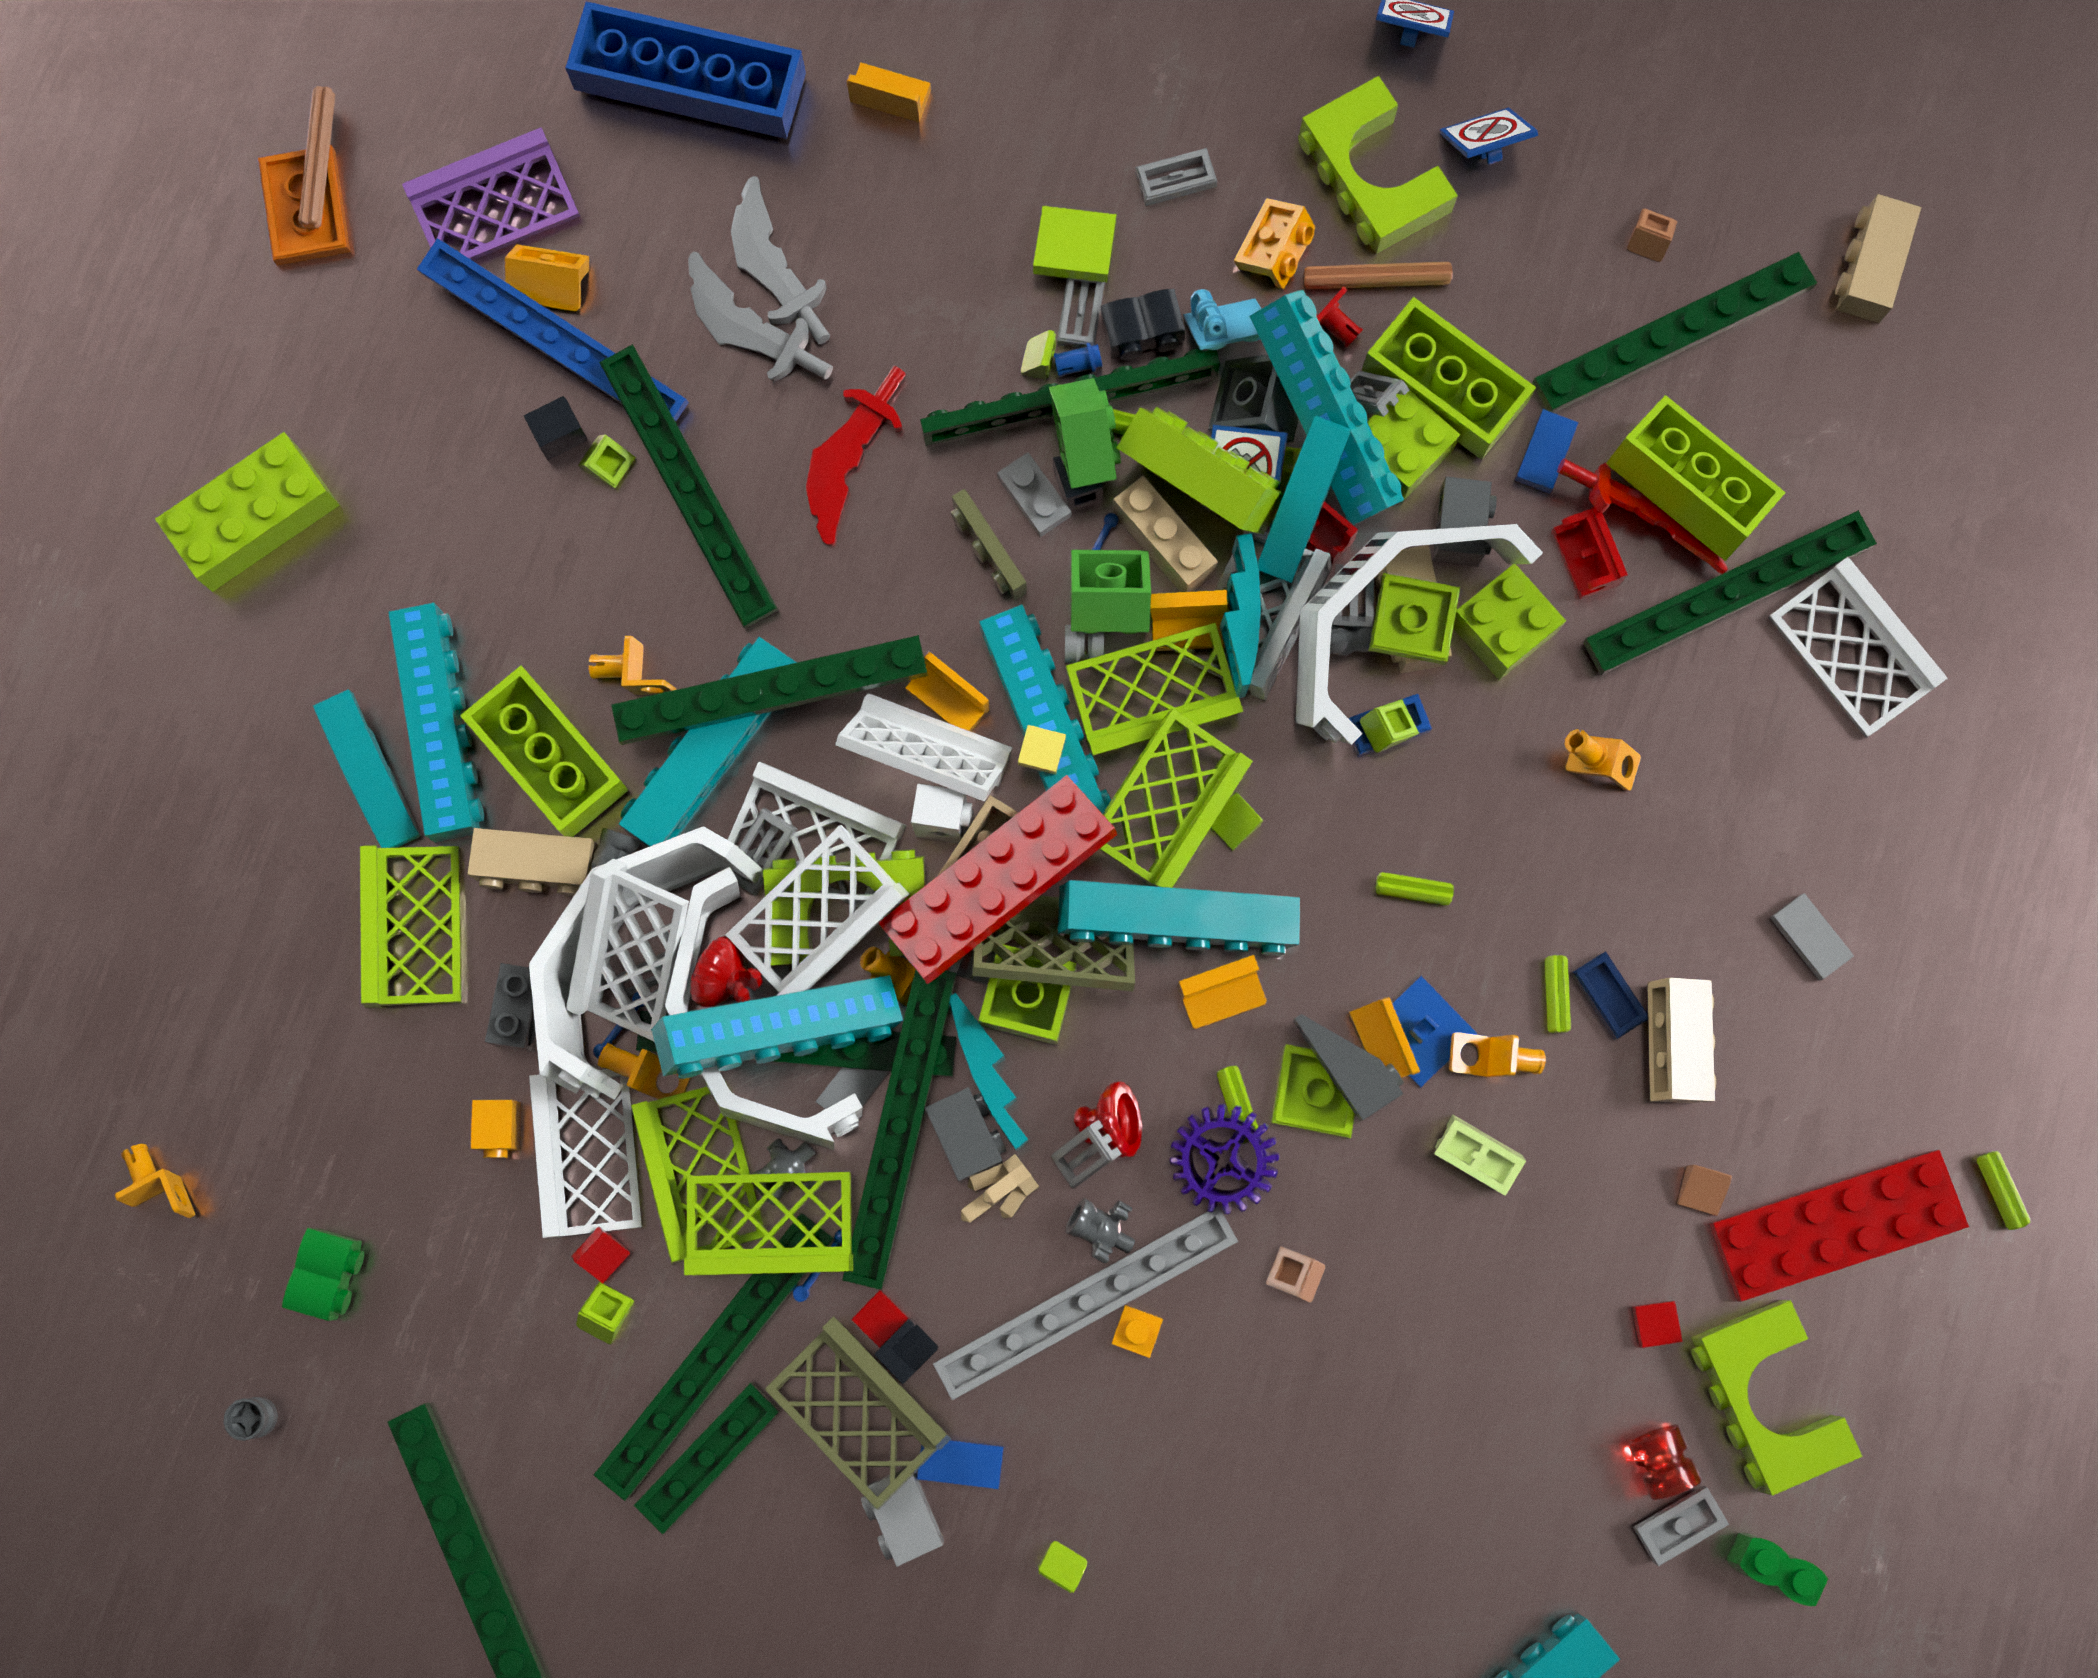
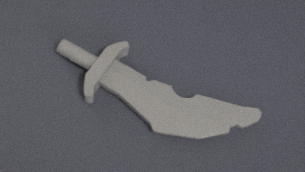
[731,176,830,344]
[688,252,833,382]

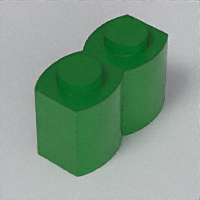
[282,1228,364,1321]
[1726,1533,1828,1606]

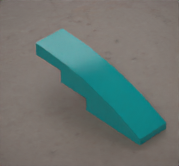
[1258,415,1352,583]
[1219,533,1261,698]
[313,689,421,848]
[950,993,1029,1151]

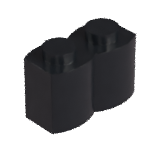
[1101,289,1185,360]

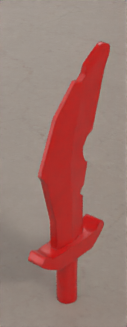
[806,366,906,546]
[1557,458,1728,574]

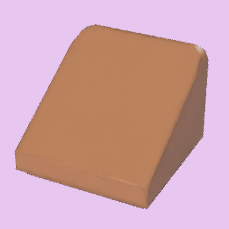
[1627,208,1677,262]
[1677,1165,1732,1216]
[1266,1246,1325,1303]

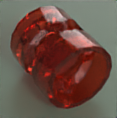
[1628,1424,1702,1500]

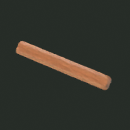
[298,86,335,229]
[1303,262,1453,289]

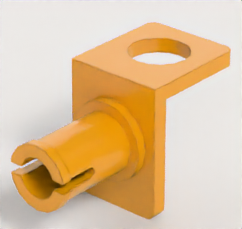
[589,636,676,695]
[1564,729,1641,791]
[860,946,915,1007]
[1449,1032,1546,1078]
[597,1043,691,1106]
[115,1144,195,1218]

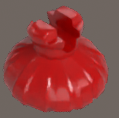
[690,936,763,1007]
[1074,1082,1142,1158]

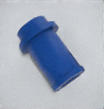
[1054,342,1103,377]

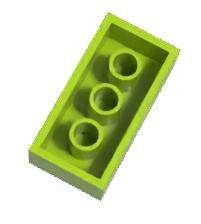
[1362,297,1536,460]
[1606,395,1786,561]
[1116,407,1284,535]
[155,432,340,592]
[460,665,629,837]

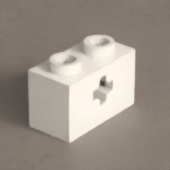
[911,784,974,844]

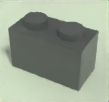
[1432,476,1497,567]
[925,1087,1007,1183]

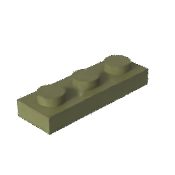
[950,489,1027,601]

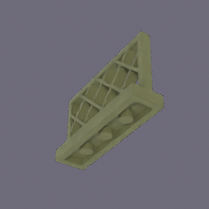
[972,896,1135,992]
[765,1316,952,1510]

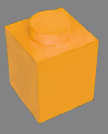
[471,1100,521,1159]

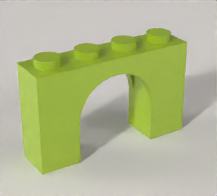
[1298,76,1458,254]
[763,849,926,965]
[1691,1300,1863,1496]

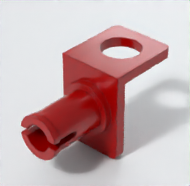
[1285,286,1363,348]

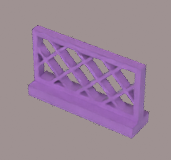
[402,128,580,260]

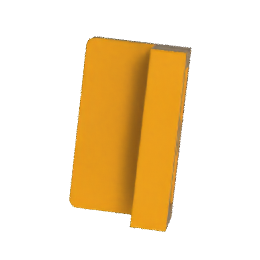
[846,62,931,123]
[505,244,589,311]
[1150,590,1230,651]
[905,652,990,732]
[1177,955,1267,1029]
[1349,997,1420,1078]

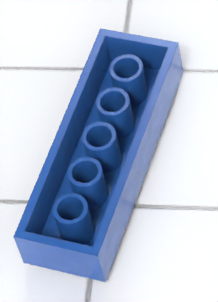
[565,1,806,139]

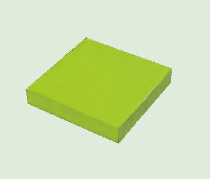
[1033,206,1117,283]
[1368,573,1460,665]
[1271,1044,1355,1139]

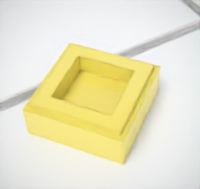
[1018,725,1066,775]

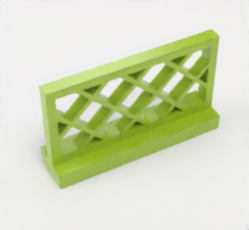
[1065,623,1243,756]
[1099,709,1253,888]
[360,846,462,1008]
[631,1082,765,1265]
[684,1172,853,1275]

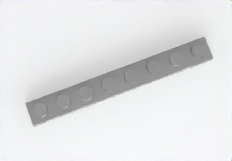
[933,1206,1238,1400]

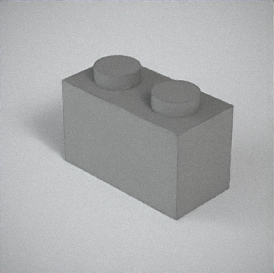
[861,1467,944,1567]

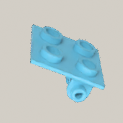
[1183,289,1261,350]

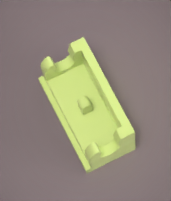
[1434,1114,1526,1196]

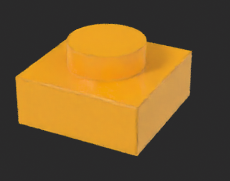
[1111,1305,1163,1358]

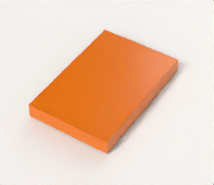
[258,145,351,266]

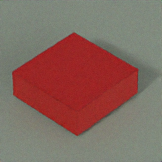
[571,1226,630,1284]
[851,1290,909,1348]
[1632,1301,1683,1348]

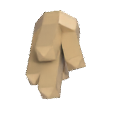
[961,1154,1039,1223]

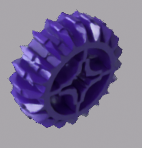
[1170,1104,1280,1214]

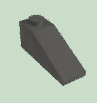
[1293,1014,1404,1122]

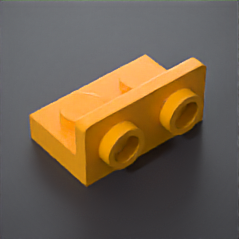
[1234,198,1315,289]

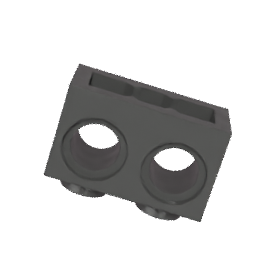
[485,963,537,1053]

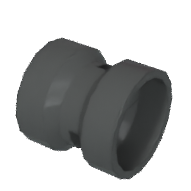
[223,1397,278,1441]

